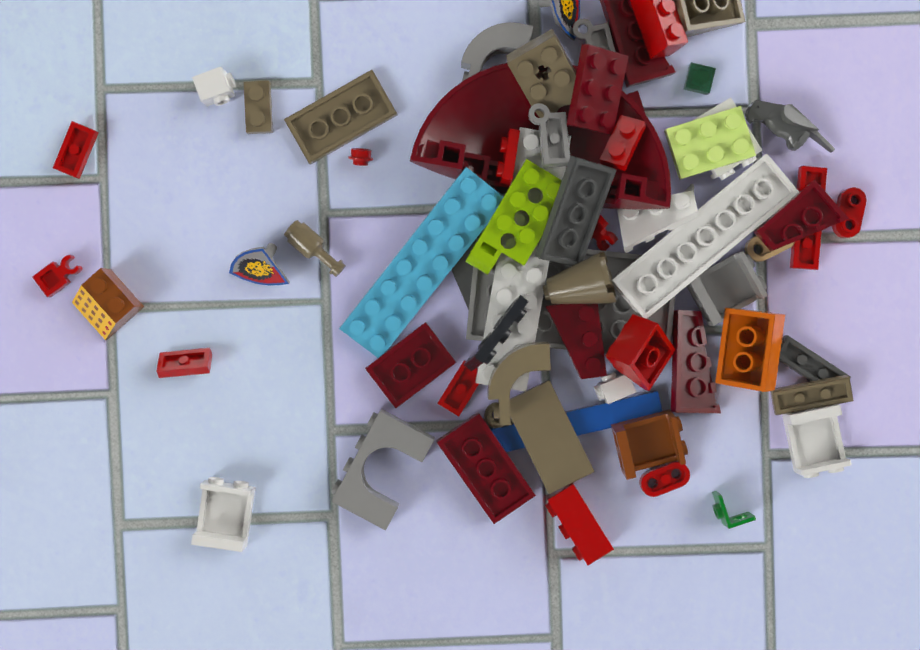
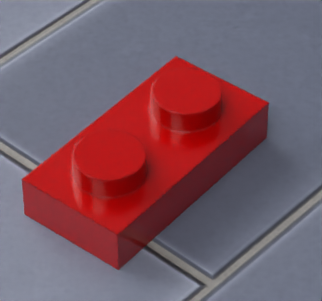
[600,115,646,171]
[53,121,99,179]
[496,129,520,188]
[156,348,212,378]
[437,360,479,417]

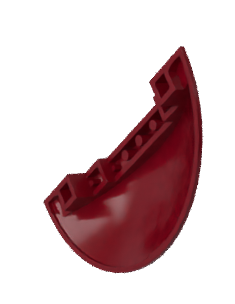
[410,63,671,210]

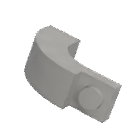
[461,22,533,81]

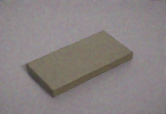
[284,70,398,165]
[510,380,595,494]

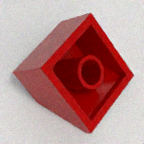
[605,314,676,391]

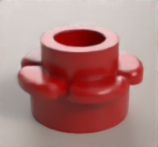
[348,148,373,166]

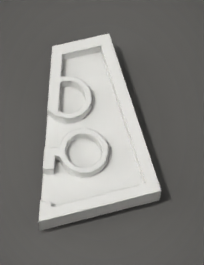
[617,190,699,254]

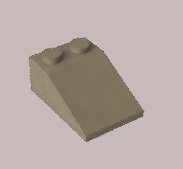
[674,0,745,37]

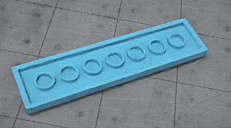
[339,167,504,358]

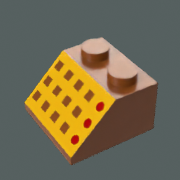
[72,268,144,340]

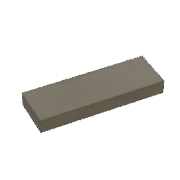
[770,375,854,415]

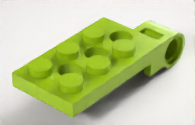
[465,159,562,275]

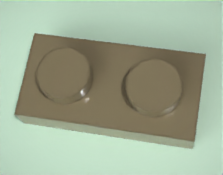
[244,81,273,134]

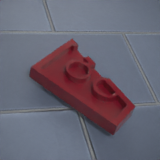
[754,180,849,251]
[545,304,607,379]

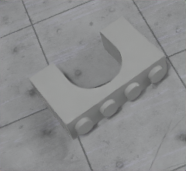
[331,409,435,530]

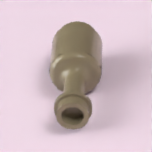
[284,220,346,277]

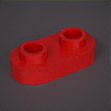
[832,187,867,238]
[639,461,690,497]

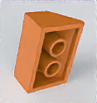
[715,308,785,392]

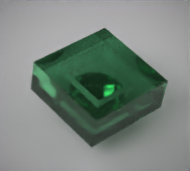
[683,62,716,95]

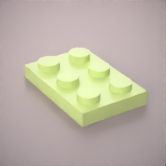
[664,106,756,180]

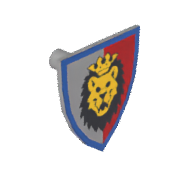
[538,0,580,40]
[229,243,290,286]

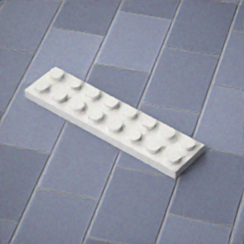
[612,154,799,319]

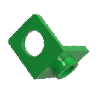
[712,491,756,529]

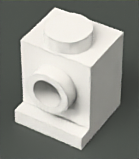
[594,372,637,404]

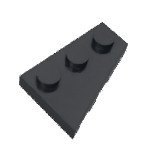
[464,295,529,371]

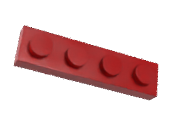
[790,166,827,270]

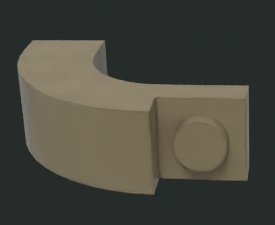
[487,342,551,426]

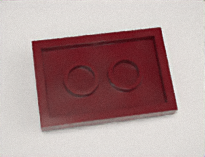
[566,44,629,135]
[365,322,456,409]

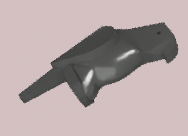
[745,100,835,153]

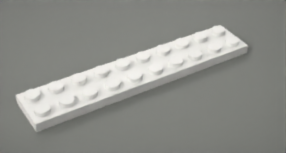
[475,127,571,392]

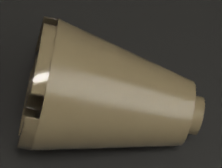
[543,251,617,304]

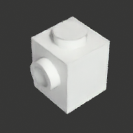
[192,66,236,107]

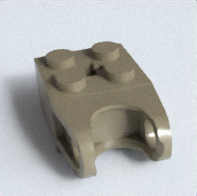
[506,28,576,118]

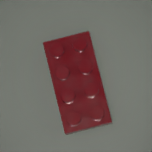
[436,412,536,524]

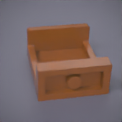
[611,409,688,480]

